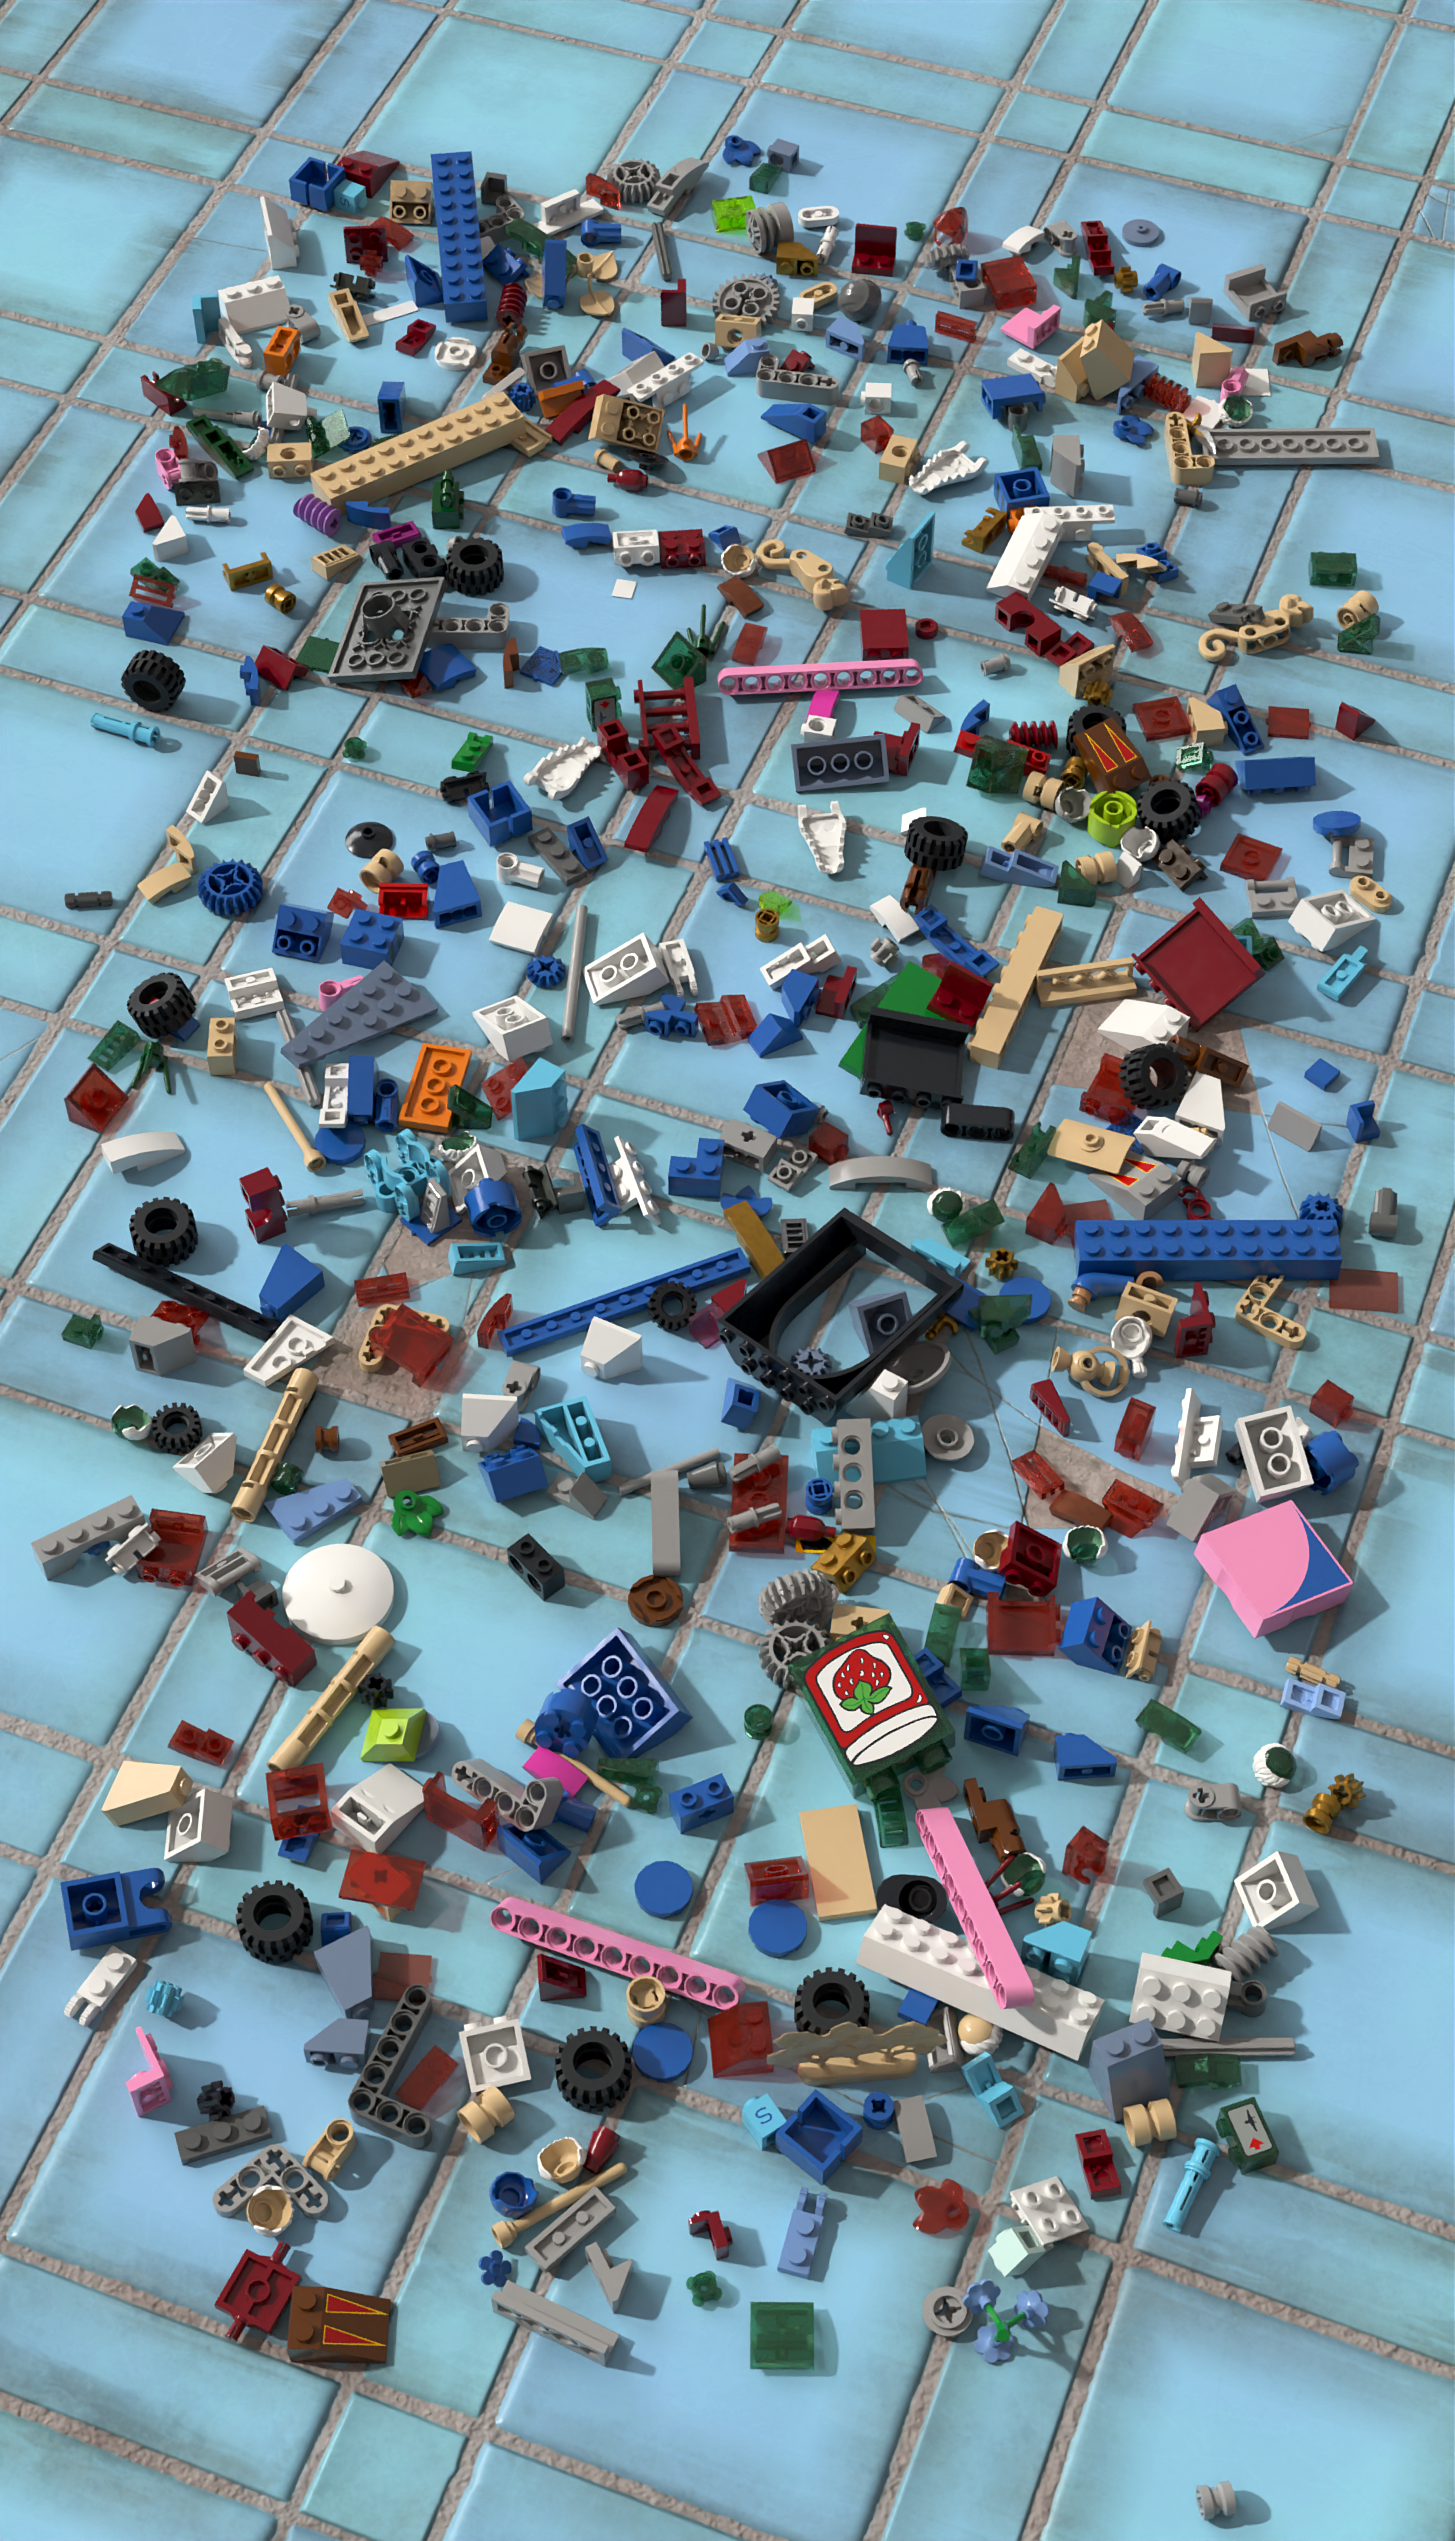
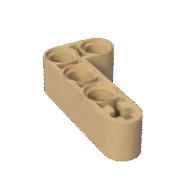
[1164,412,1215,486]

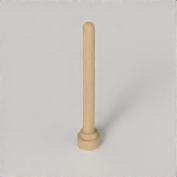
[264,1082,326,1172]
[515,1719,633,1807]
[491,2163,627,2249]

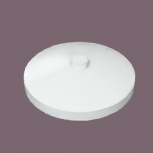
[282,1544,395,1645]

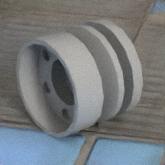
[745,202,794,254]

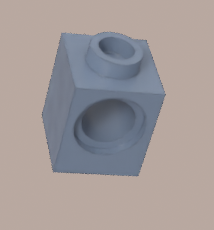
[767,138,799,174]

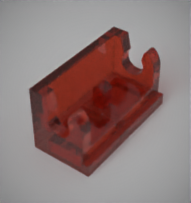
[1062,1826,1110,1885]

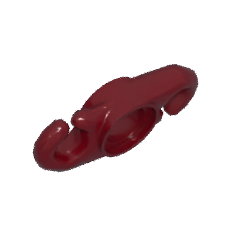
[1179,1186,1214,1220]

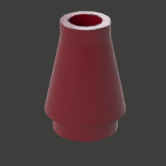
[583,2125,620,2175]

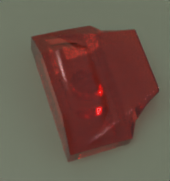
[1102,1479,1164,1538]

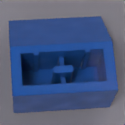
[272,903,334,962]
[478,1445,548,1503]
[1058,1597,1133,1675]

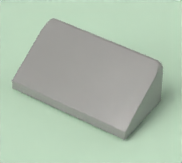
[894,694,946,733]
[1267,1101,1323,1152]
[926,2007,966,2074]

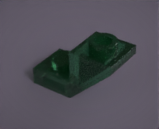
[1229,918,1285,971]

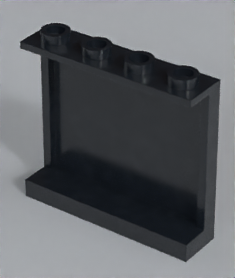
[859,1006,969,1110]

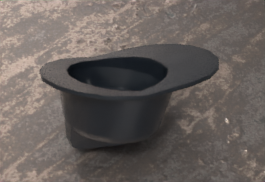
[876,1874,948,1923]

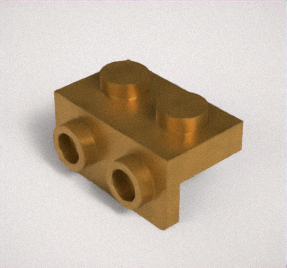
[810,1531,877,1594]

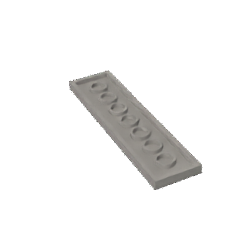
[1201,428,1379,466]

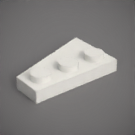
[243,1314,334,1387]

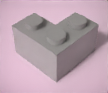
[1166,1473,1237,1542]

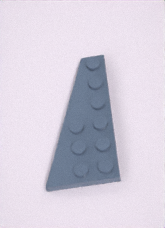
[280,960,438,1069]

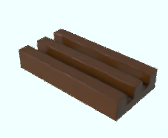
[388,1417,449,1458]

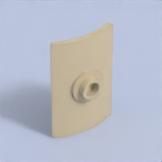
[1047,1119,1136,1174]

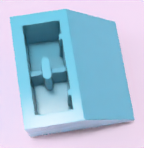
[1020,1921,1092,1987]

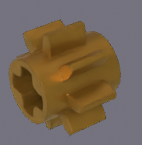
[1114,266,1138,293]
[1083,680,1113,706]
[985,1247,1018,1281]
[1328,1773,1366,1810]

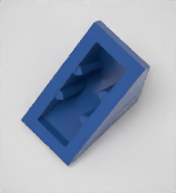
[748,1013,803,1058]

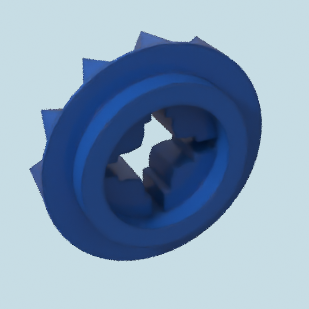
[337,426,372,454]
[526,954,566,987]

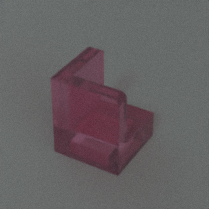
[689,1302,725,1349]

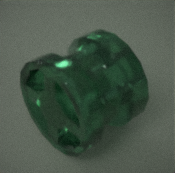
[271,1463,304,1496]
[744,1704,773,1740]

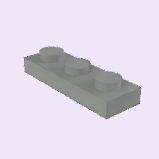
[525,2186,616,2274]

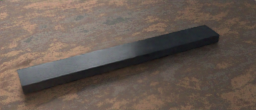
[92,1243,282,1341]

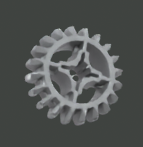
[606,158,661,204]
[758,1569,833,1626]
[758,1617,833,1691]

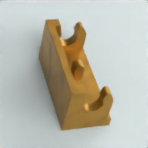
[961,507,1007,554]
[222,552,273,591]

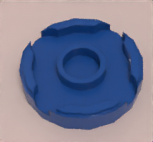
[1313,811,1361,836]
[314,1121,366,1165]
[998,1277,1051,1325]
[634,1861,693,1918]
[748,1899,807,1957]
[632,2022,693,2083]

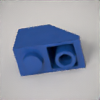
[782,969,821,1028]
[721,1377,760,1430]

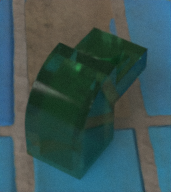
[1083,290,1117,329]

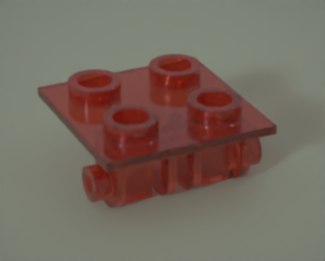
[480,1056,528,1121]
[150,1300,210,1345]

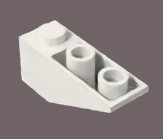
[1133,1116,1216,1159]

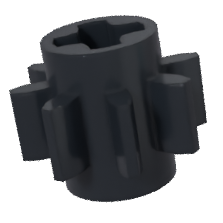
[358,1673,394,1710]
[197,2080,235,2121]

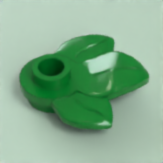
[391,1490,444,1537]

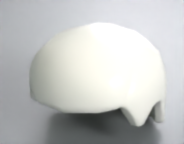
[1120,826,1160,862]

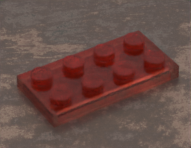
[729,1453,789,1554]

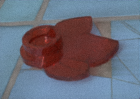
[913,2179,970,2234]

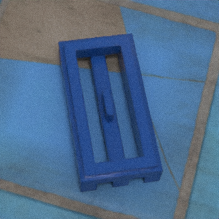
[704,837,740,882]

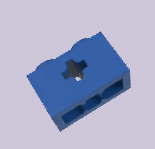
[669,1773,734,1834]

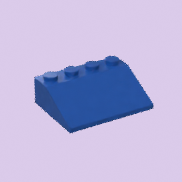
[556,1627,693,1768]

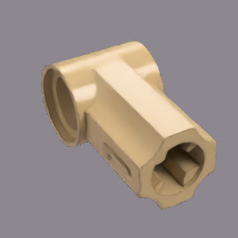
[1001,812,1043,854]

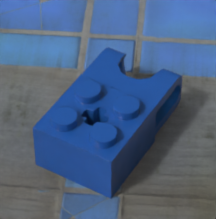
[60,1868,173,1951]

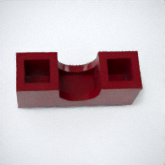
[995,591,1062,657]
[597,718,649,791]
[239,1167,288,1244]

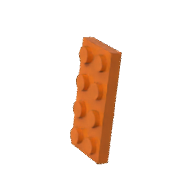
[398,1043,472,1133]

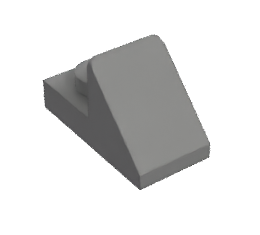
[1187,297,1213,324]
[546,1471,608,1520]
[585,2242,634,2313]

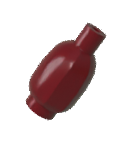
[607,469,648,492]
[785,1515,836,1542]

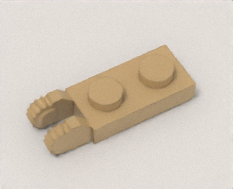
[1086,542,1129,596]

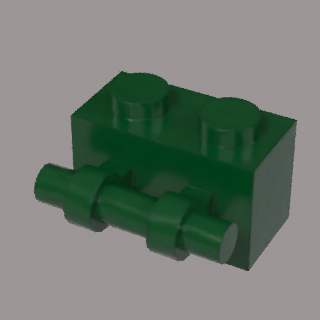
[432,470,465,529]

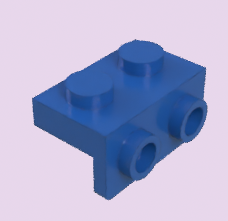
[482,243,530,285]

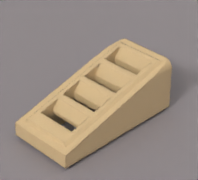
[311,544,360,580]

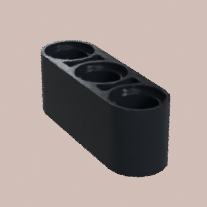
[940,1103,1015,1141]

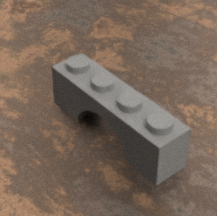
[31,1495,145,1581]

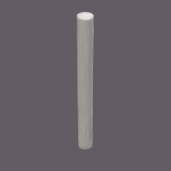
[617,1447,721,1496]

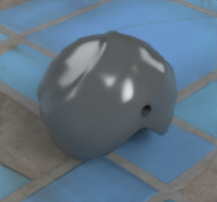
[838,279,882,322]

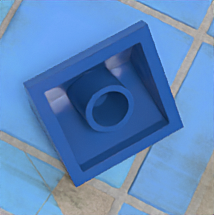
[405,254,444,307]
[622,328,675,367]
[496,1823,572,1885]

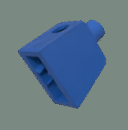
[887,320,929,366]

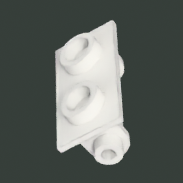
[1049,586,1098,621]
[105,1522,161,1577]

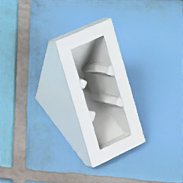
[152,515,189,562]
[186,770,229,824]

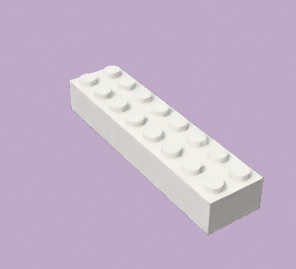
[856,1904,1105,2061]

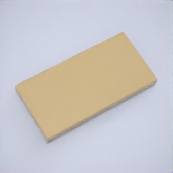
[799,1804,877,1922]

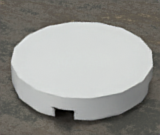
[435,337,477,371]

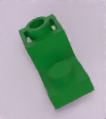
[1161,1930,1223,1967]

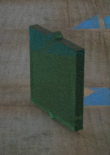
[295,636,340,674]

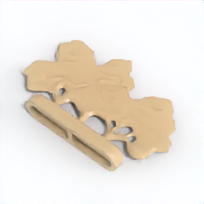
[767,2021,948,2086]

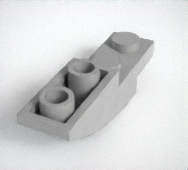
[647,157,709,216]

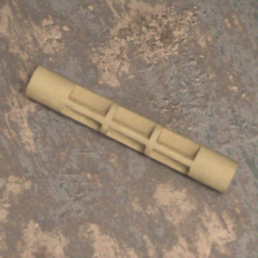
[230,1368,319,1523]
[266,1626,395,1781]

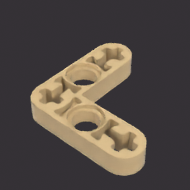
[1234,1275,1306,1349]
[358,1304,450,1373]

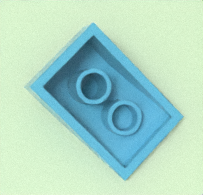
[886,511,935,589]

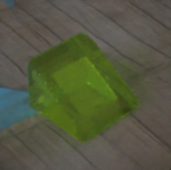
[759,890,792,916]

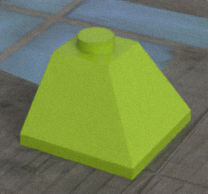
[360,1708,427,1761]

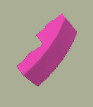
[806,690,840,723]
[522,1746,588,1797]

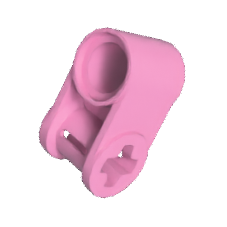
[155,448,181,490]

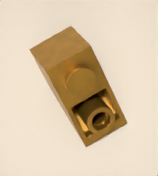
[776,241,818,277]

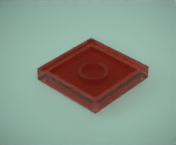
[1132,696,1192,742]
[1220,833,1283,881]

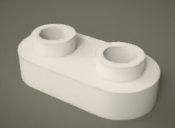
[798,206,839,228]

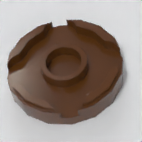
[628,1575,683,1627]

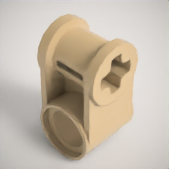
[302,2118,357,2183]

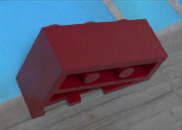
[226,1590,317,1687]

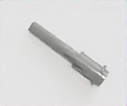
[193,408,262,428]

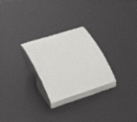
[489,901,554,956]
[224,968,285,1020]

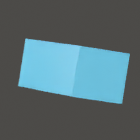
[961,2052,1025,2129]

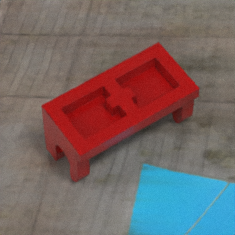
[378,883,430,920]

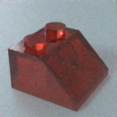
[708,2001,774,2078]

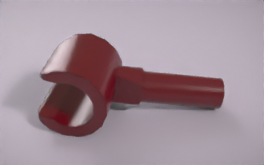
[877,1100,894,1135]

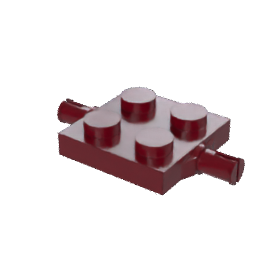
[214,2241,302,2343]

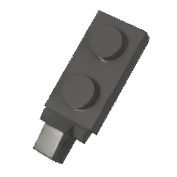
[1208,602,1266,625]

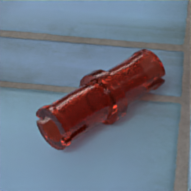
[1042,564,1088,588]

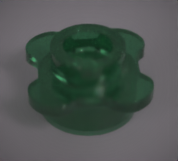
[904,222,926,241]
[342,737,367,759]
[630,1781,663,1814]
[686,2271,722,2307]

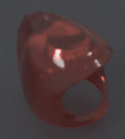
[933,207,968,246]

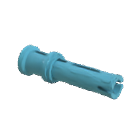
[90,712,160,747]
[1163,2138,1221,2232]

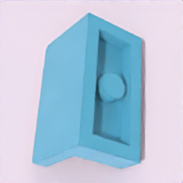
[192,294,222,343]
[911,1237,970,1278]

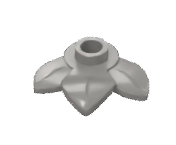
[902,1760,959,1810]

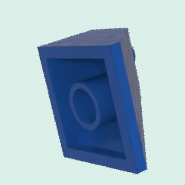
[122,601,185,646]
[964,1706,1030,1757]

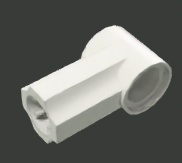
[496,852,545,888]

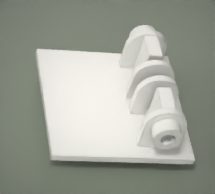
[1010,2176,1089,2252]

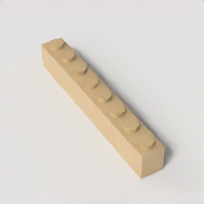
[967,906,1064,1070]

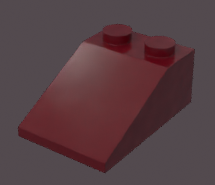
[337,150,400,199]

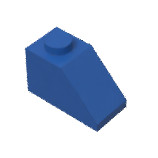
[1053,1733,1117,1780]

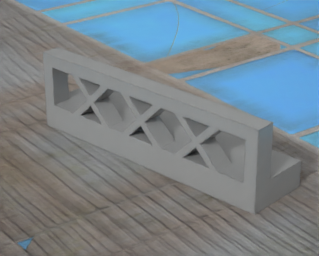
[491,2280,620,2367]

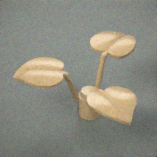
[525,251,617,316]

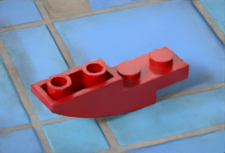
[953,730,1051,776]

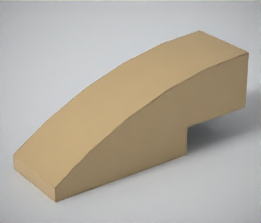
[328,288,370,343]

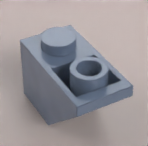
[303,2018,371,2069]

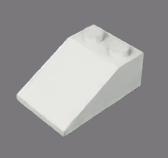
[1288,889,1376,952]
[582,932,670,1006]
[472,996,553,1061]
[1097,999,1190,1051]

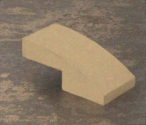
[1116,553,1167,574]
[166,825,197,875]
[137,862,194,905]

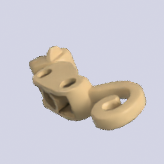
[756,539,848,610]
[1199,594,1314,662]

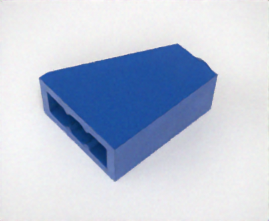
[542,239,567,309]
[377,382,406,433]
[433,860,482,929]
[347,1056,379,1125]
[259,1243,325,1323]

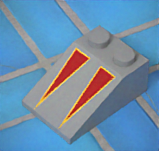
[1088,1151,1182,1220]

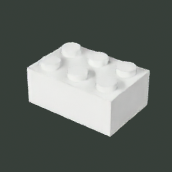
[1129,1952,1232,2042]

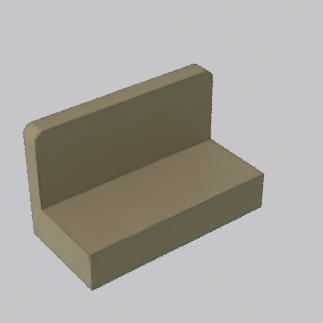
[379,1450,441,1498]

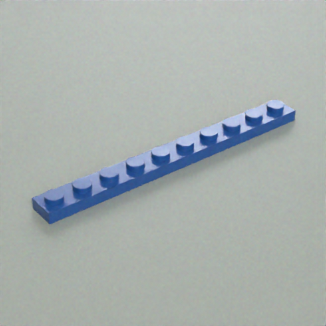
[497,1247,751,1358]

